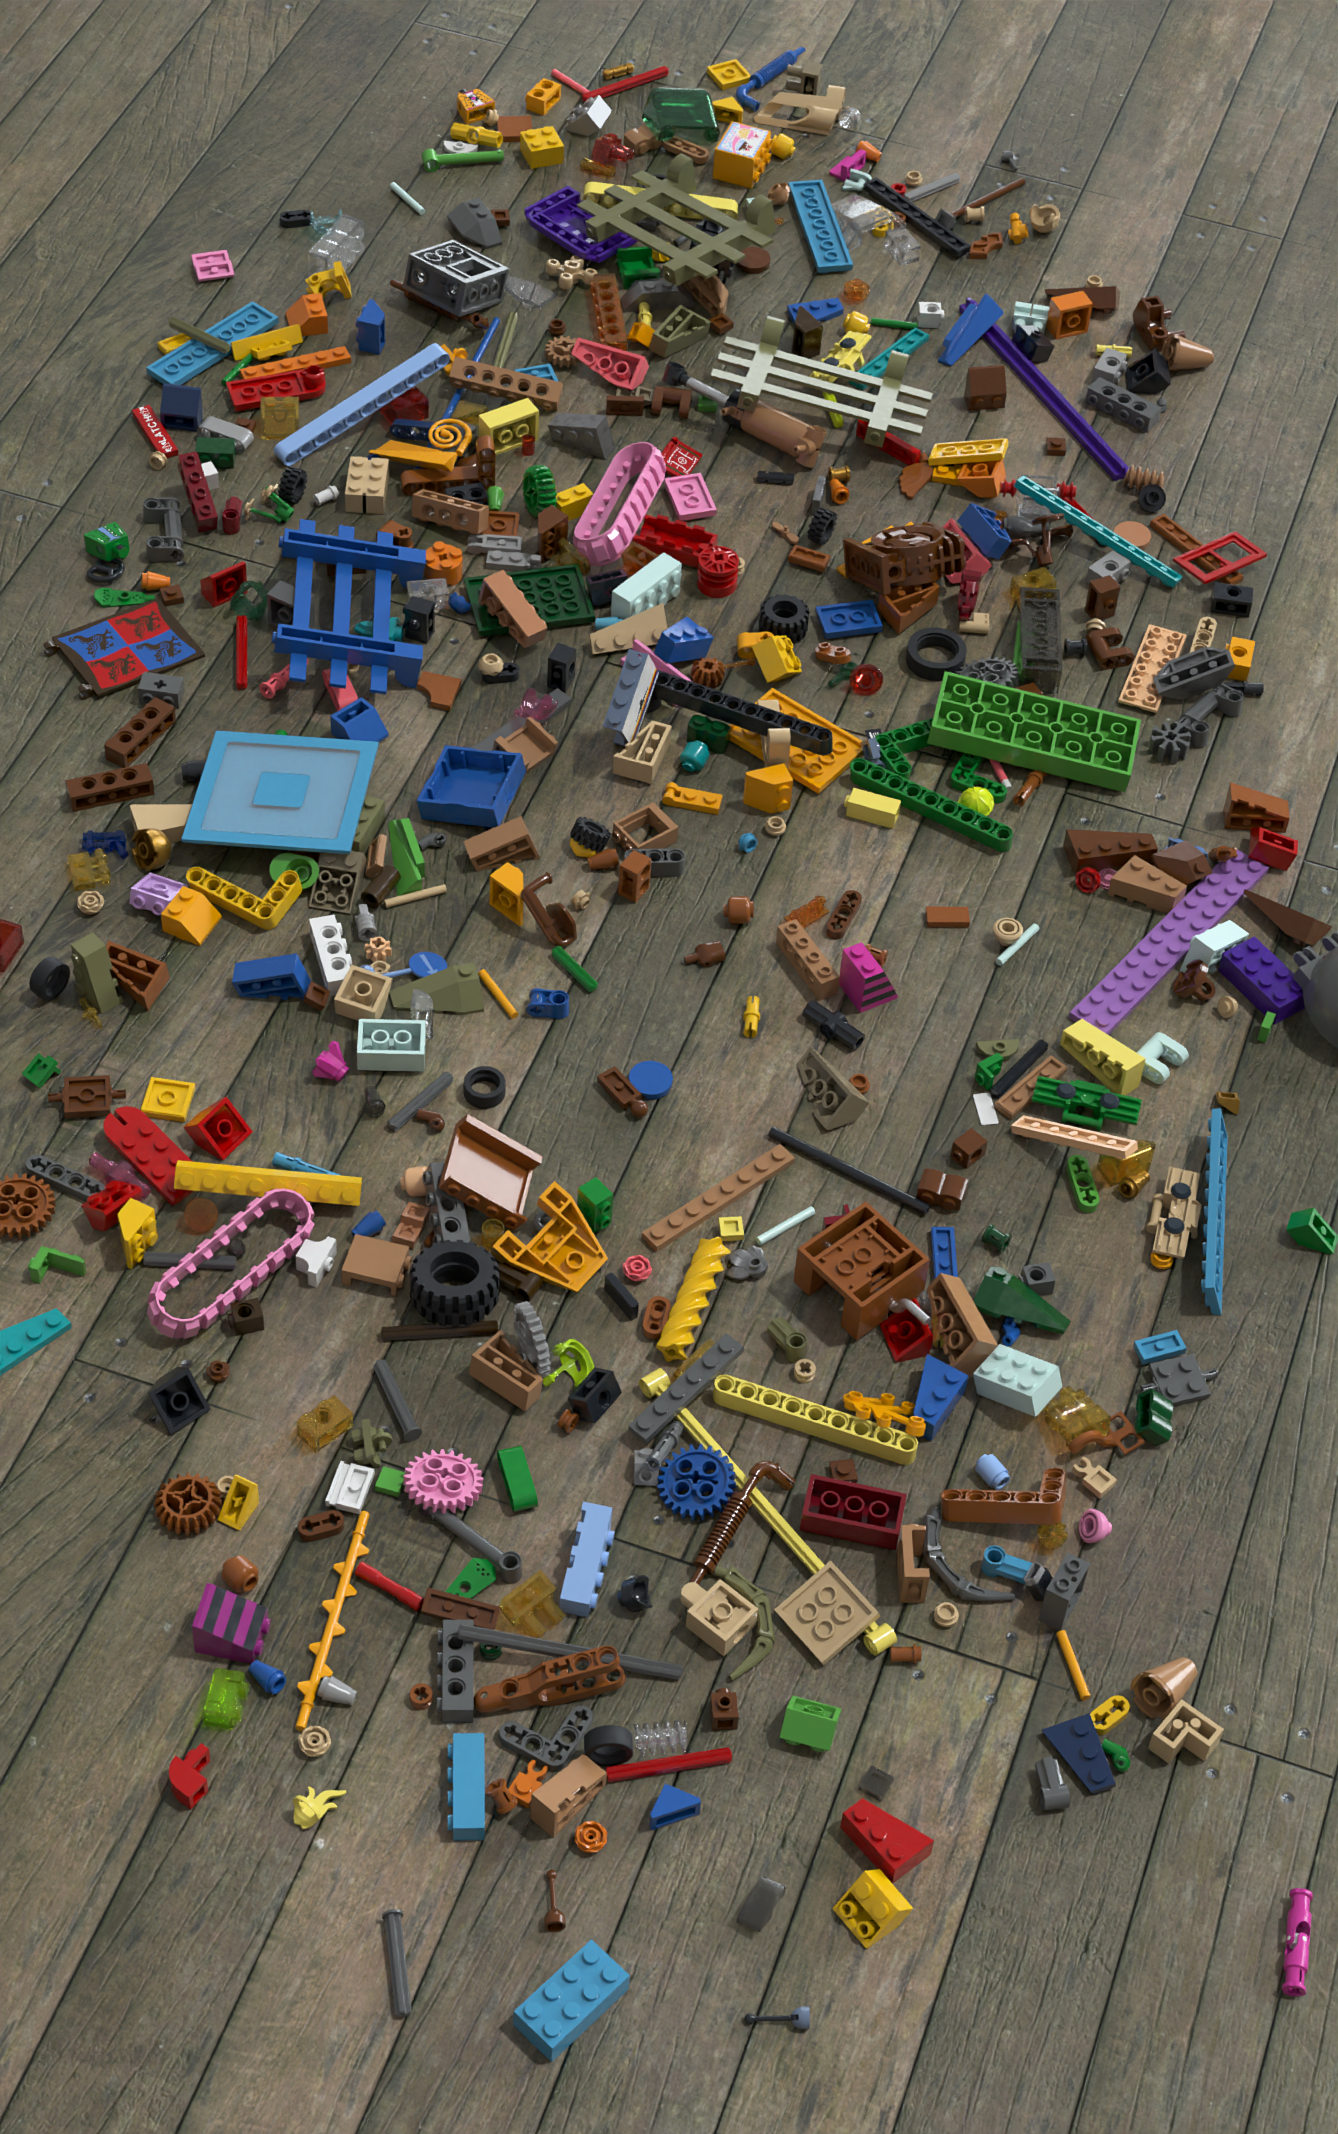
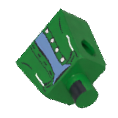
[83,522,130,561]

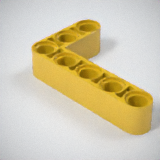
[186,867,302,930]

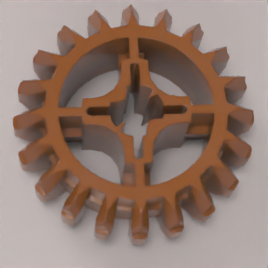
[154,1472,222,1536]

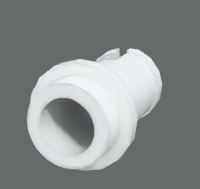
[313,486,339,506]

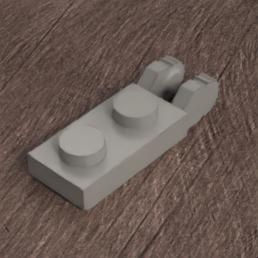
[466,534,522,554]

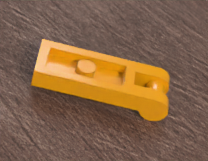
[662,782,723,815]

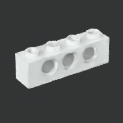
[309,915,352,996]

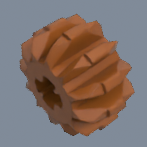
[691,656,725,688]

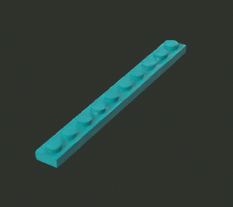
[1014,476,1183,588]

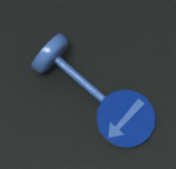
[360,952,447,978]

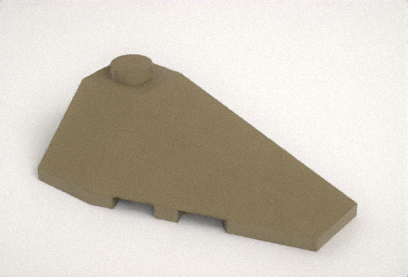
[797,1047,869,1130]

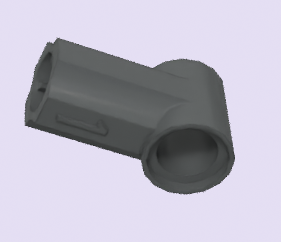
[1035,1757,1070,1811]

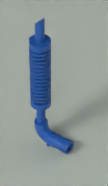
[736,47,806,112]

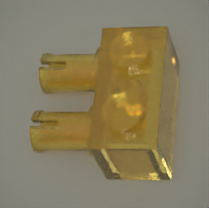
[499,1569,566,1638]

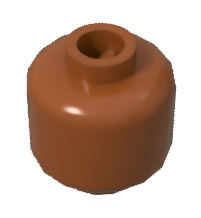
[723,896,754,924]
[221,1555,259,1593]

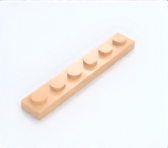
[1011,1115,1138,1159]

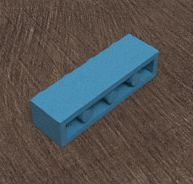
[448,1733,485,1841]

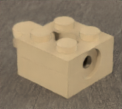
[680,1579,758,1656]

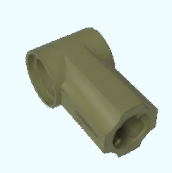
[767,1317,807,1363]

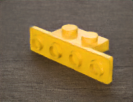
[230,324,303,361]

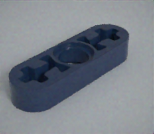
[389,419,441,441]

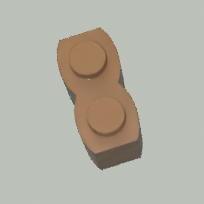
[624,123,664,156]

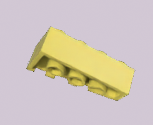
[1060,1019,1146,1095]

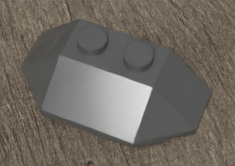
[447,198,502,249]

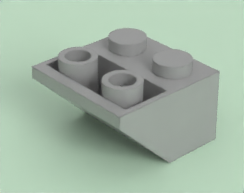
[564,95,612,136]

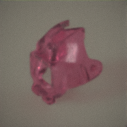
[514,688,559,720]

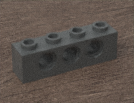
[1085,377,1162,433]
[422,1163,470,1244]
[437,1620,474,1723]

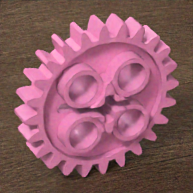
[403,1449,483,1514]

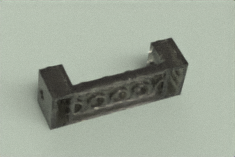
[1017,587,1062,694]

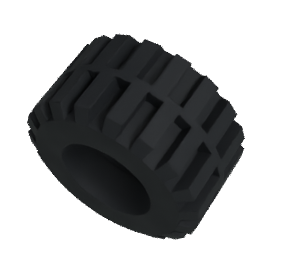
[759,594,810,644]

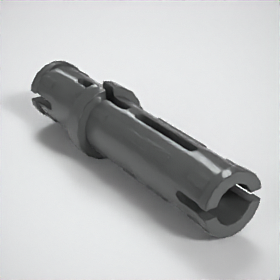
[645,1421,684,1471]

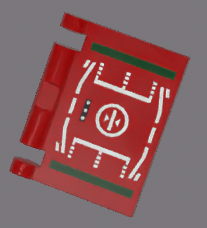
[661,437,703,477]

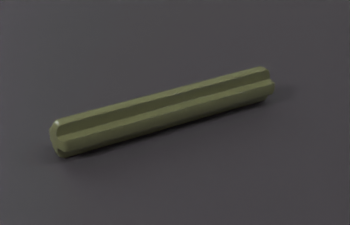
[168,317,230,354]

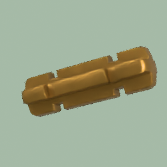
[603,63,634,80]

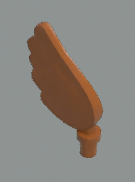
[899,452,933,500]

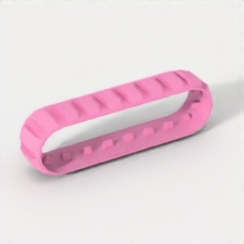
[573,442,666,566]
[147,1188,314,1339]

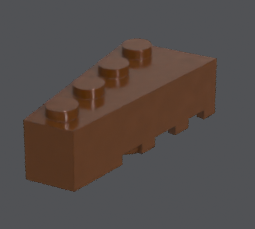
[1063,829,1158,876]

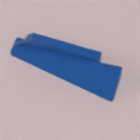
[938,294,1004,366]

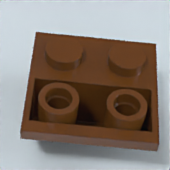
[537,505,568,563]

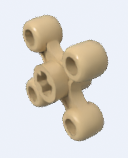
[545,255,598,289]

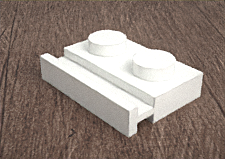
[325,1461,375,1514]

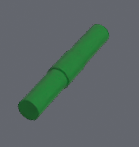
[870,317,918,330]
[221,354,254,386]

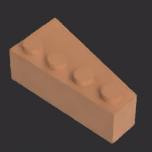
[478,570,547,648]

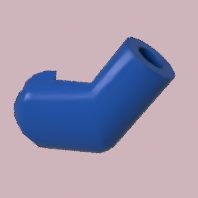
[1002,1316,1020,1346]

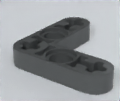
[499,1706,593,1772]

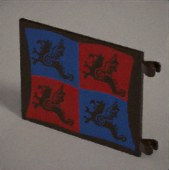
[43,598,205,700]

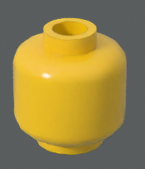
[771,133,796,160]
[842,311,870,334]

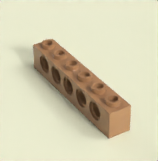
[449,357,563,411]

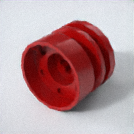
[697,546,739,598]

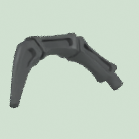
[922,1508,1015,1601]

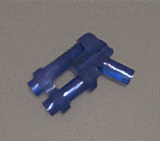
[82,830,128,859]

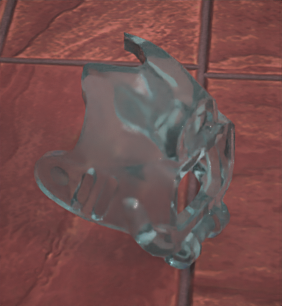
[310,209,342,236]

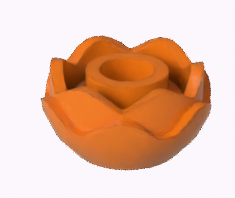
[575,1821,607,1853]

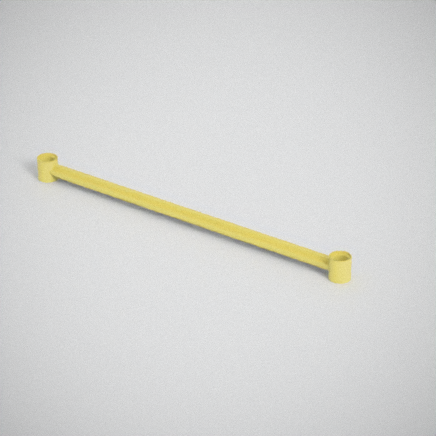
[639,1368,897,1656]

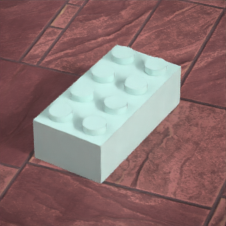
[611,553,682,619]

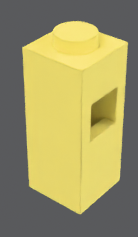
[844,788,901,829]

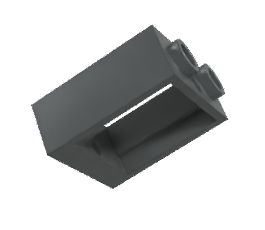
[1038,1553,1090,1631]

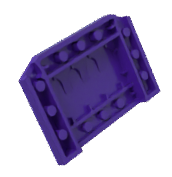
[524,186,638,263]

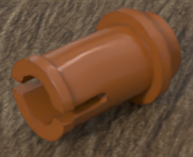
[890,1644,921,1664]

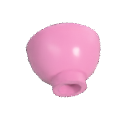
[1079,1509,1112,1543]

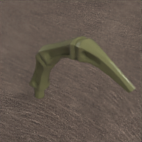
[714,1566,775,1681]

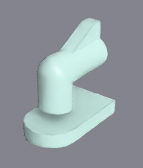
[842,168,872,191]

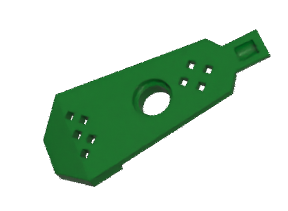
[94,588,155,608]
[445,1558,496,1599]

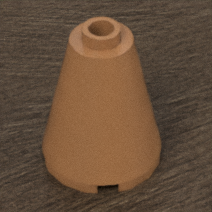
[1161,334,1214,371]
[1130,1657,1197,1720]

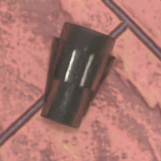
[363,1086,386,1118]

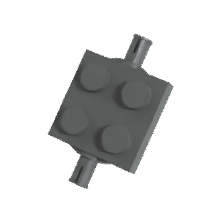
[1140,1354,1218,1407]

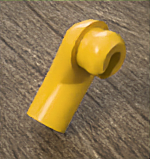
[570,838,596,858]

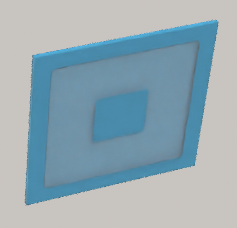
[181,731,379,854]

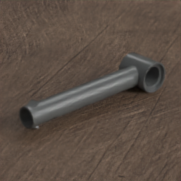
[429,1507,522,1584]

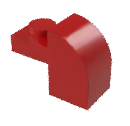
[169,1743,210,1810]

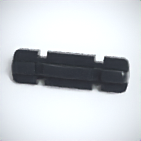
[757,471,794,485]

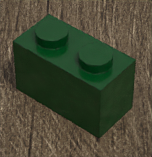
[195,437,236,468]

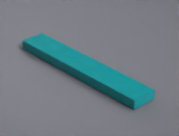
[849,327,930,390]

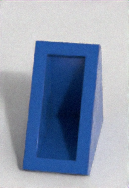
[649,1784,701,1831]

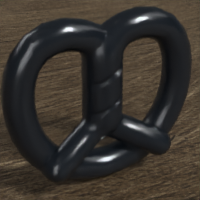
[87,558,125,584]

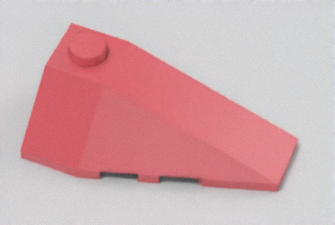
[571,337,649,391]
[943,518,992,584]

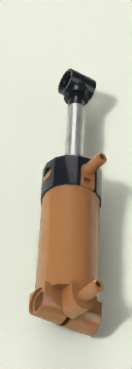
[662,362,827,468]

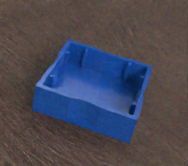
[417,745,526,827]

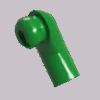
[1102,1738,1130,1772]

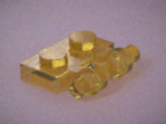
[67,848,111,891]

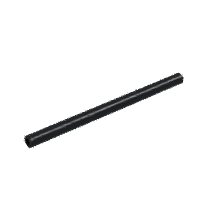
[768,1126,930,1215]

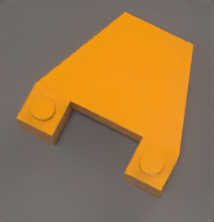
[490,1181,608,1293]

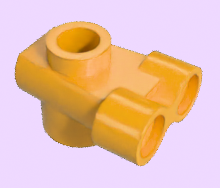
[1008,213,1028,244]

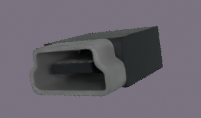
[1024,1562,1053,1601]

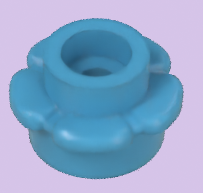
[738,833,758,853]

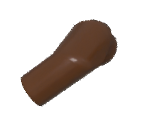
[416,1109,445,1132]

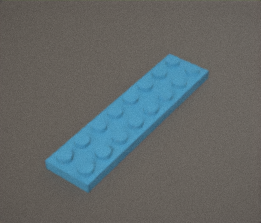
[788,180,853,273]
[146,301,279,385]

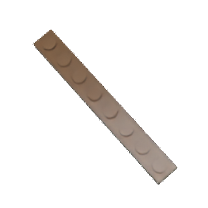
[642,1144,795,1252]

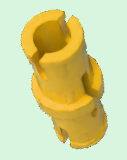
[743,996,760,1038]

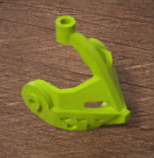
[543,1339,594,1388]

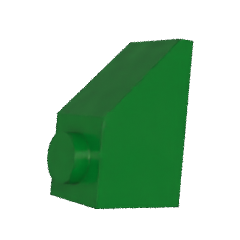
[1286,1208,1338,1254]

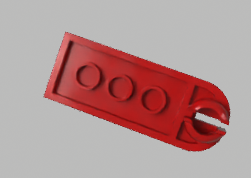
[226,365,326,411]
[103,1106,193,1206]

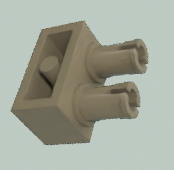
[785,61,823,96]

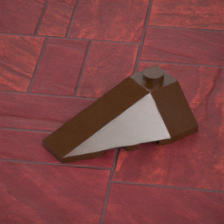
[1045,286,1120,314]
[1243,889,1332,946]

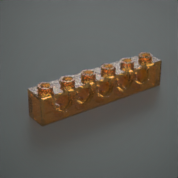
[590,273,628,351]

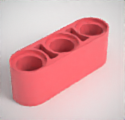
[322,669,358,711]

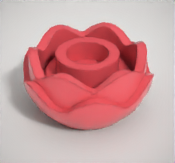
[623,1255,652,1282]

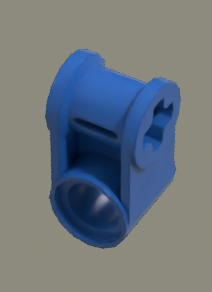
[526,988,569,1019]

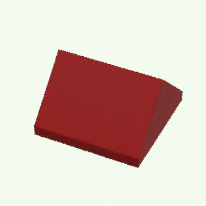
[880,1298,933,1363]

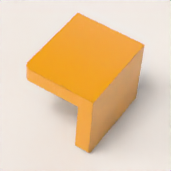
[627,322,655,348]

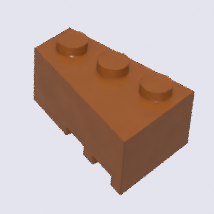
[878,581,940,634]

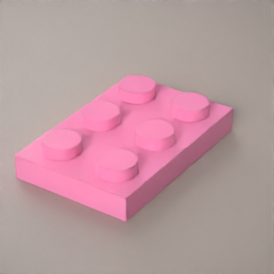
[664,473,717,521]

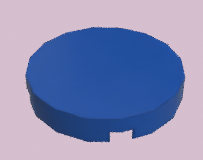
[629,1061,673,1100]

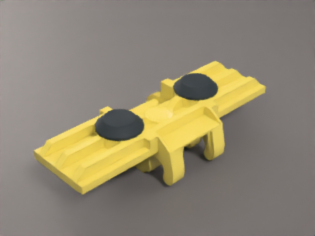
[810,331,871,383]

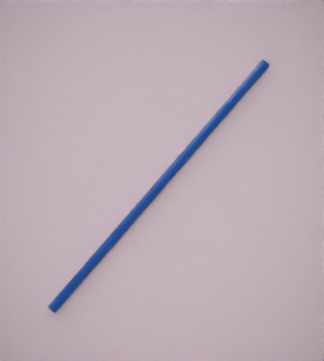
[415,317,500,470]

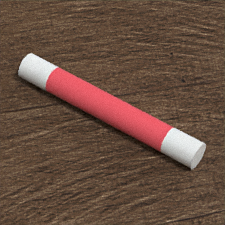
[989,759,1012,792]

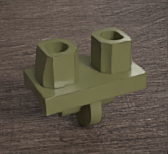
[351,1418,392,1469]

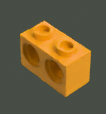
[525,78,561,116]

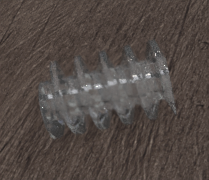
[633,1720,687,1756]

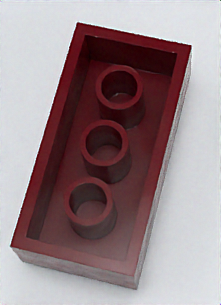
[800,1474,907,1550]

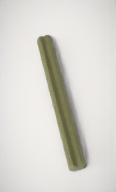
[492,312,518,368]

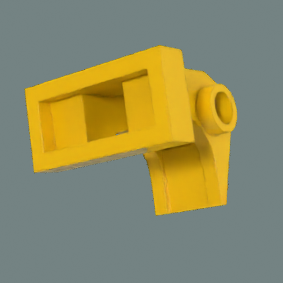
[305,261,352,299]

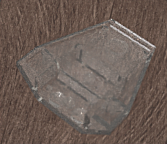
[831,194,906,251]

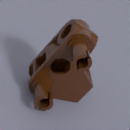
[1133,296,1185,352]

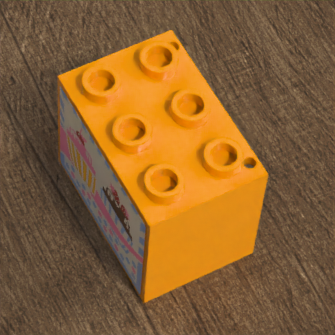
[713,121,773,189]

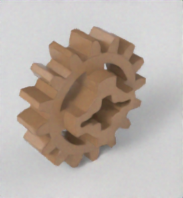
[545,336,581,368]

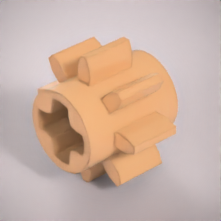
[365,937,392,962]

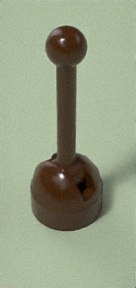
[544,1870,566,1932]

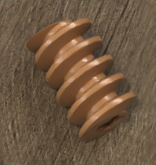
[1123,464,1165,491]

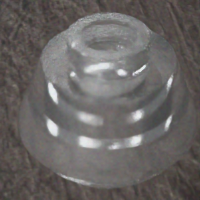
[839,106,861,129]

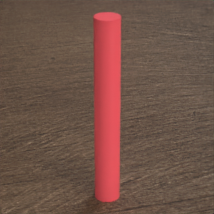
[551,69,590,95]

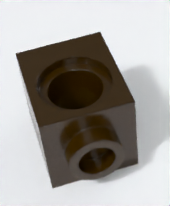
[227,1298,264,1336]

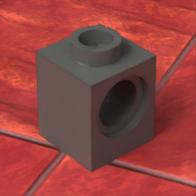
[1018,1262,1056,1296]

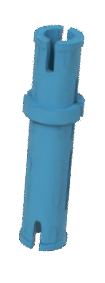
[272,1152,341,1176]

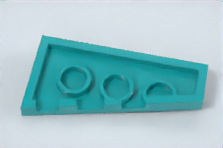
[0,1308,72,1376]

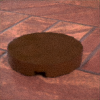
[736,247,771,274]

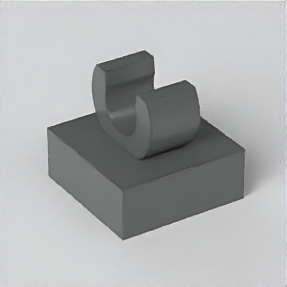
[935,209,956,230]

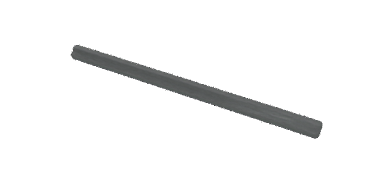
[457,1624,682,1680]

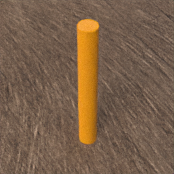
[478,969,518,1019]
[1056,1630,1091,1701]

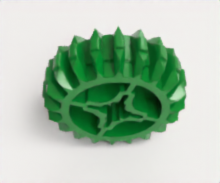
[522,465,557,517]

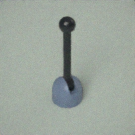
[744,2006,810,2029]

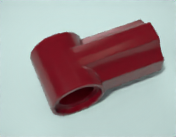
[222,497,243,534]

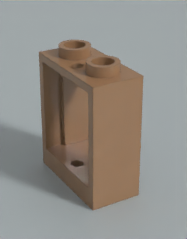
[612,802,678,851]

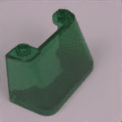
[642,87,720,142]

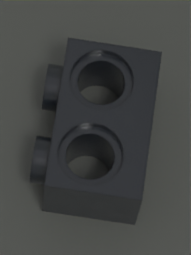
[445,482,488,514]

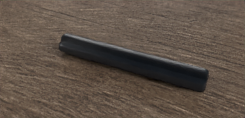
[991,1039,1048,1098]

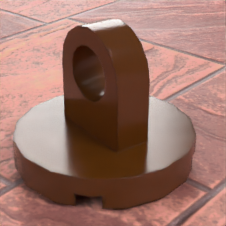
[1173,959,1215,1001]

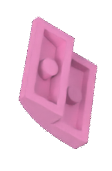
[191,250,234,282]

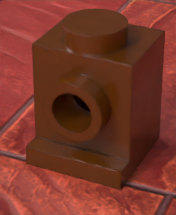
[710,1688,739,1730]

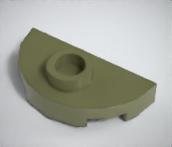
[975,1039,1019,1061]

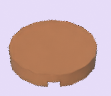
[1113,521,1151,550]

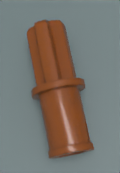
[1209,845,1238,862]

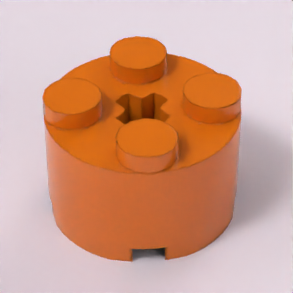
[424,541,463,588]

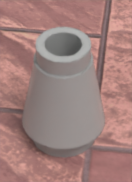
[317,1676,357,1706]

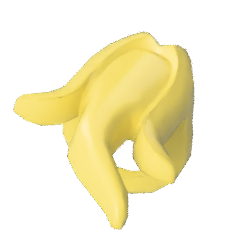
[293,1786,346,1830]

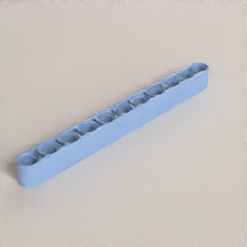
[274,343,450,466]

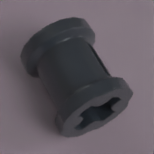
[1064,638,1087,657]

